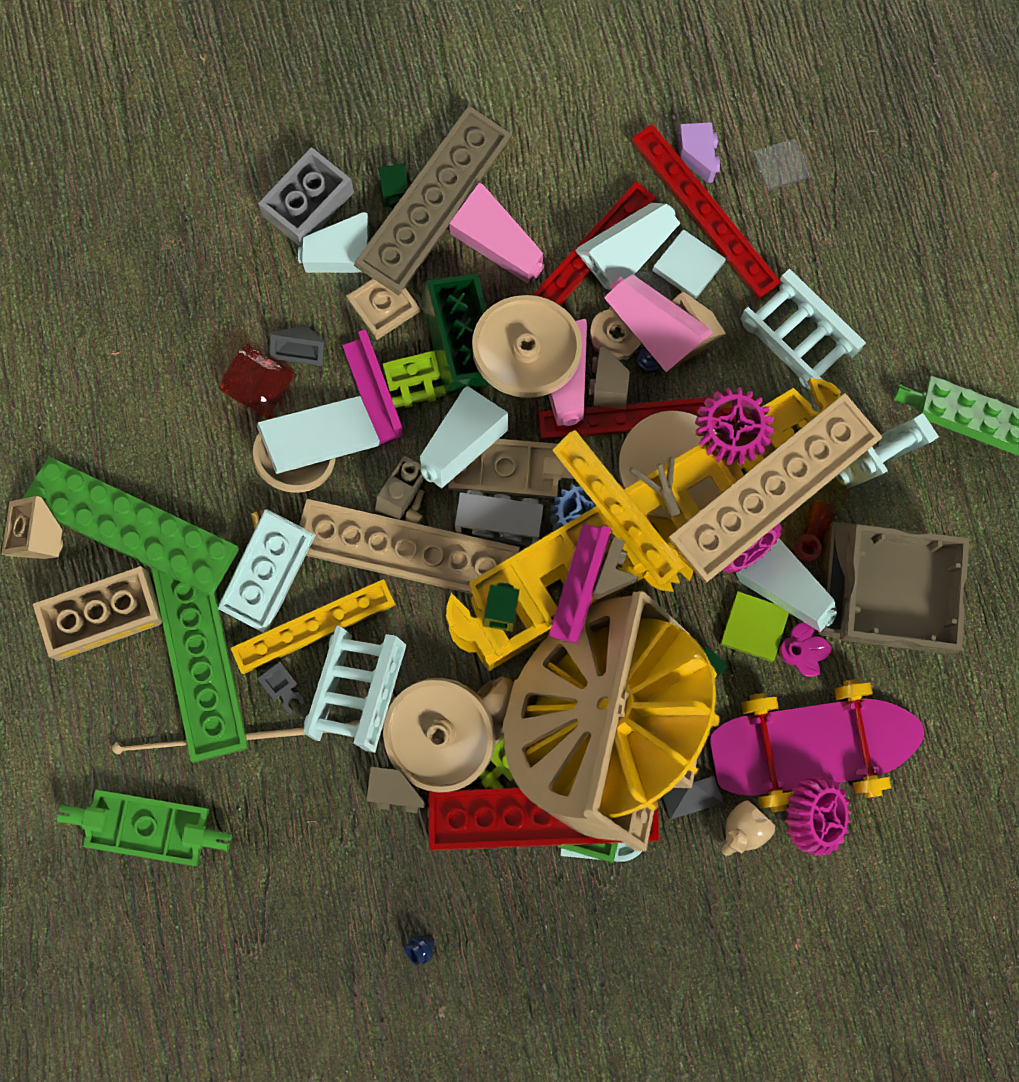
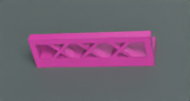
[342,329,404,445]
[549,523,612,645]

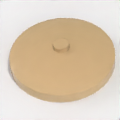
[472,295,582,398]
[618,411,720,520]
[383,678,496,792]

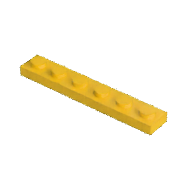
[552,430,685,586]
[230,579,396,674]

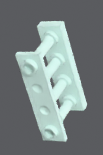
[740,269,866,389]
[836,413,939,489]
[303,626,406,753]

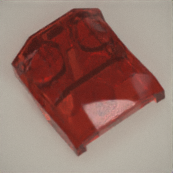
[220,344,297,420]

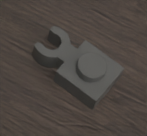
[257,661,305,713]

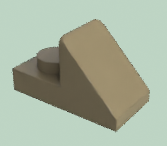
[593,537,638,599]

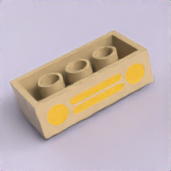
[33,566,163,661]

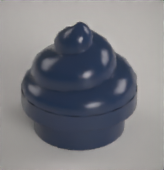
[636,347,661,373]
[404,935,435,965]

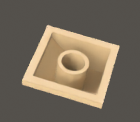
[671,292,726,367]
[1,496,63,559]

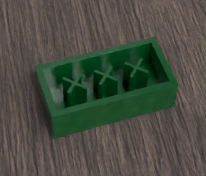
[420,274,491,393]

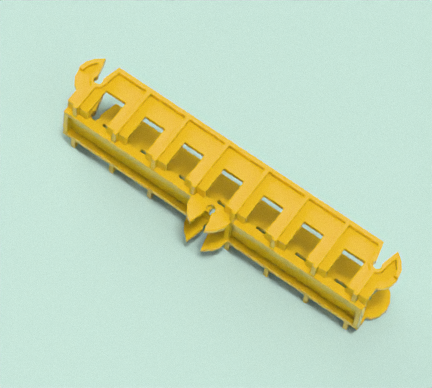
[446,378,841,672]

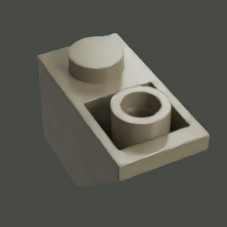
[589,347,630,409]
[375,456,424,520]
[366,767,425,813]

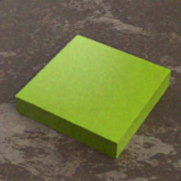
[720,591,789,662]

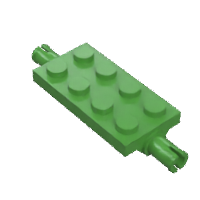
[893,376,1019,456]
[57,790,232,866]

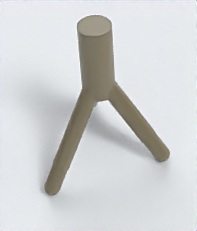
[630,457,681,517]

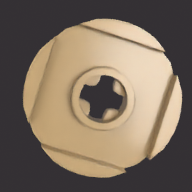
[590,307,641,360]

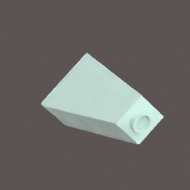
[575,203,680,290]
[420,386,508,488]
[736,538,837,632]

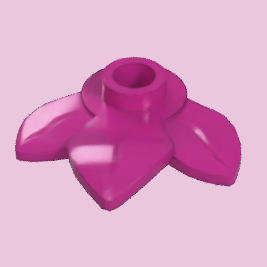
[779,622,832,677]

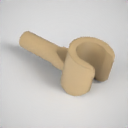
[405,489,425,524]

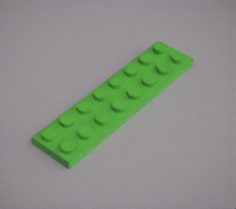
[22,457,239,597]
[151,568,249,763]

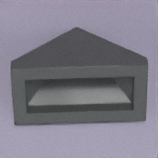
[270,325,325,366]
[662,776,724,820]

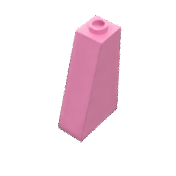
[449,183,544,284]
[604,274,713,372]
[548,319,587,426]

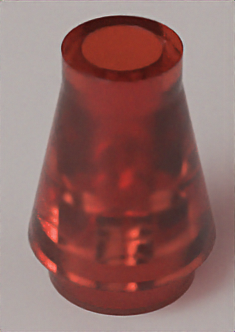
[803,500,835,542]
[793,534,822,561]

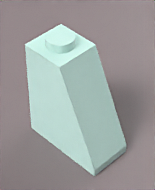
[298,213,370,273]

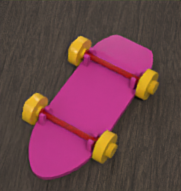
[709,679,924,813]

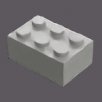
[258,147,354,247]
[455,490,543,547]

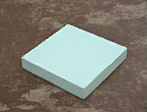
[652,229,726,300]

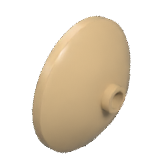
[252,433,336,493]

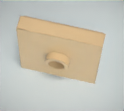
[346,278,420,340]

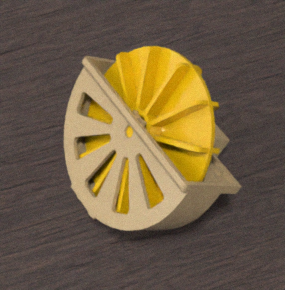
[501,591,720,851]

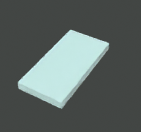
[257,396,380,474]
[218,509,316,633]

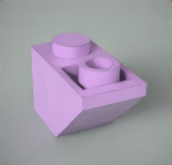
[678,123,720,183]

